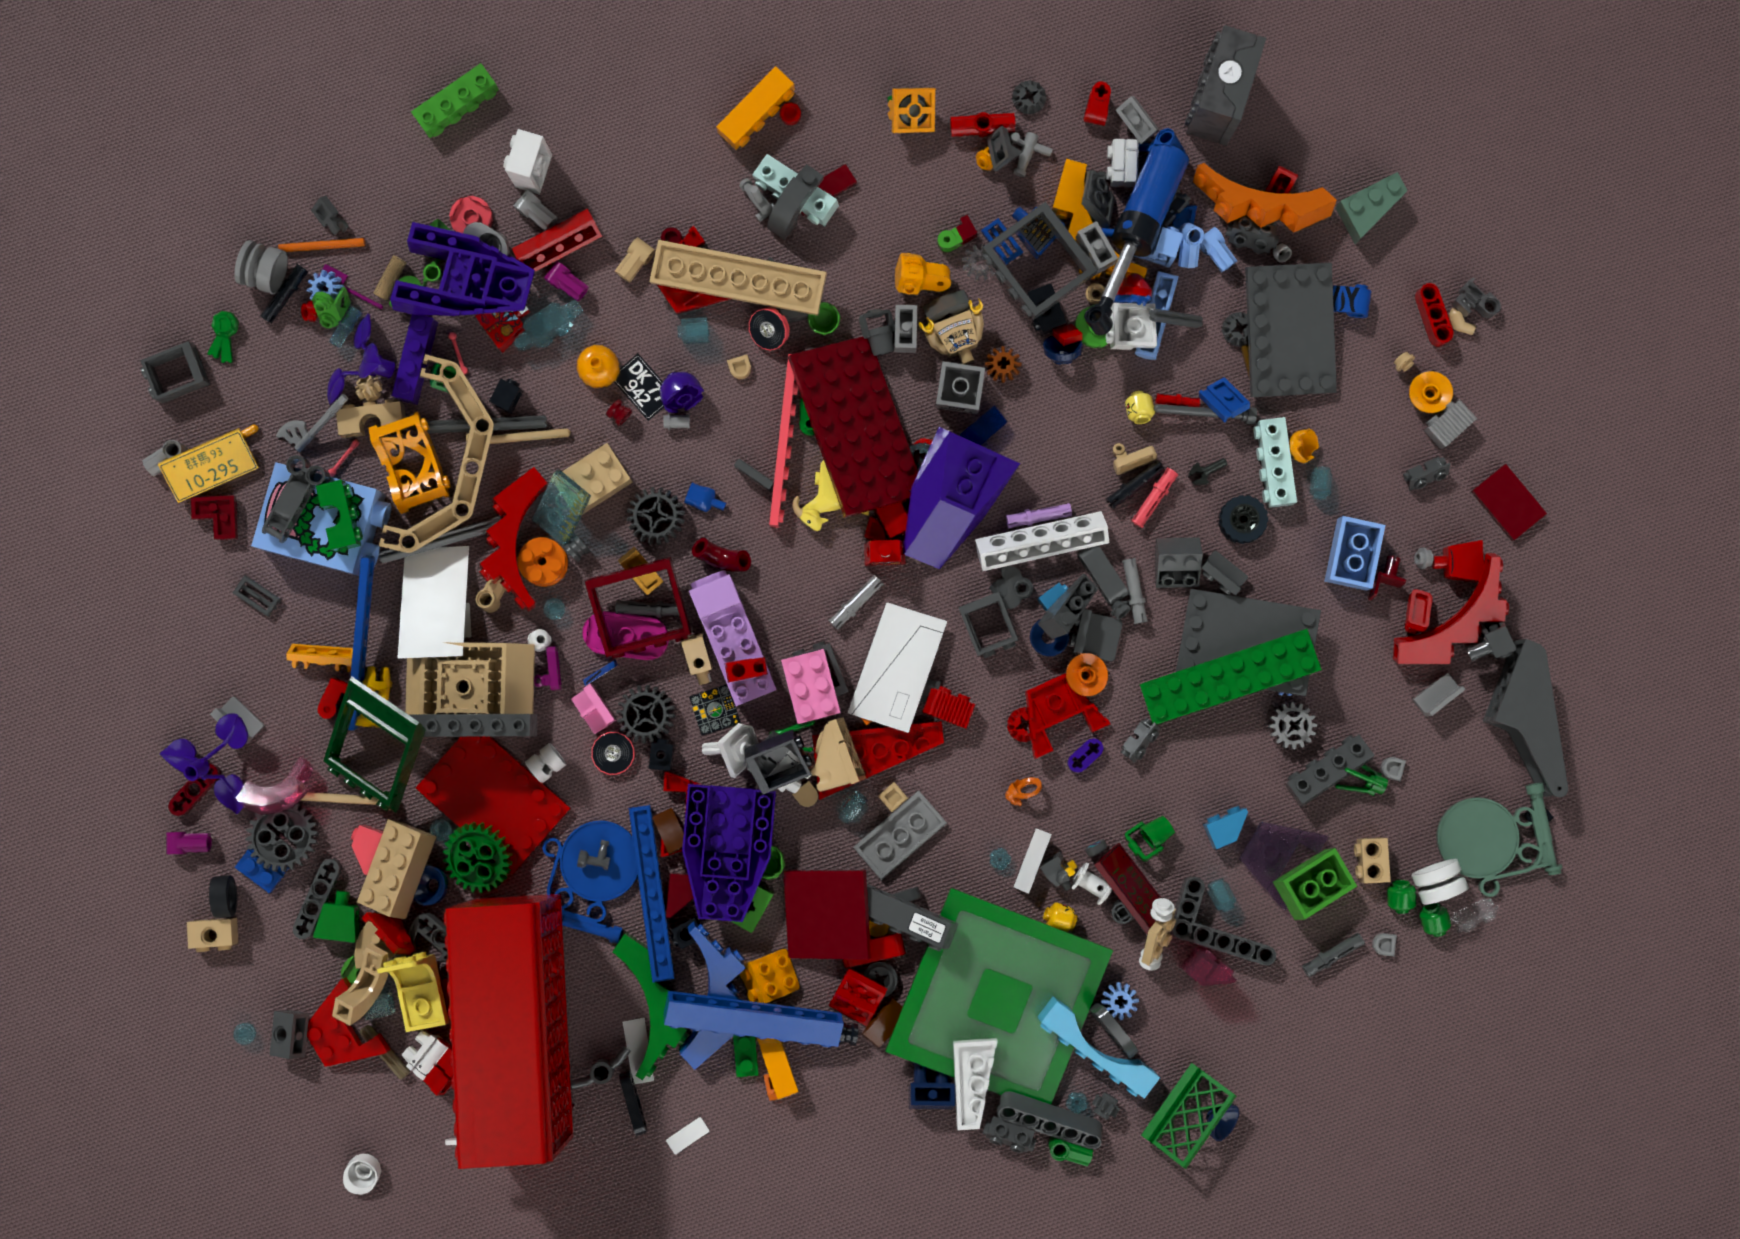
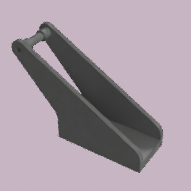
[1483,639,1568,797]

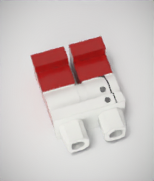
[402,1030,453,1096]

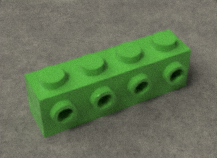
[411,63,499,138]

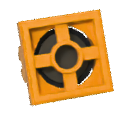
[888,88,936,133]

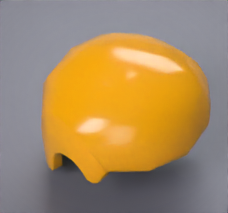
[1289,428,1319,463]

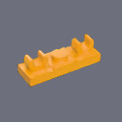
[286,644,353,672]

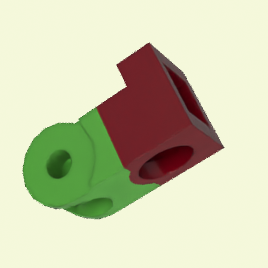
[937,215,978,252]

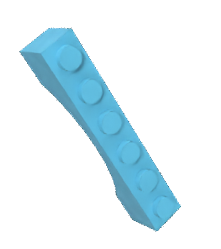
[1037,996,1160,1099]

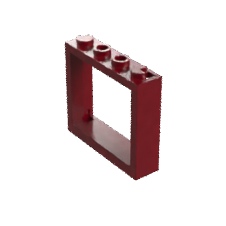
[585,557,692,658]

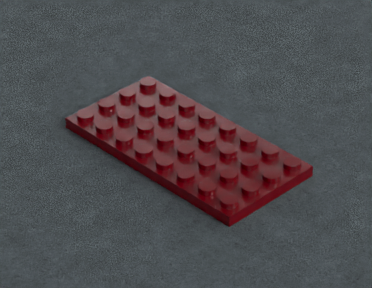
[788,336,918,518]

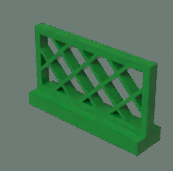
[1141,1063,1237,1169]

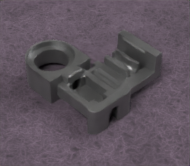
[1451,277,1501,318]

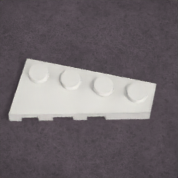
[953,1038,998,1130]

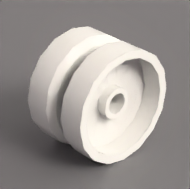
[1411,859,1469,905]

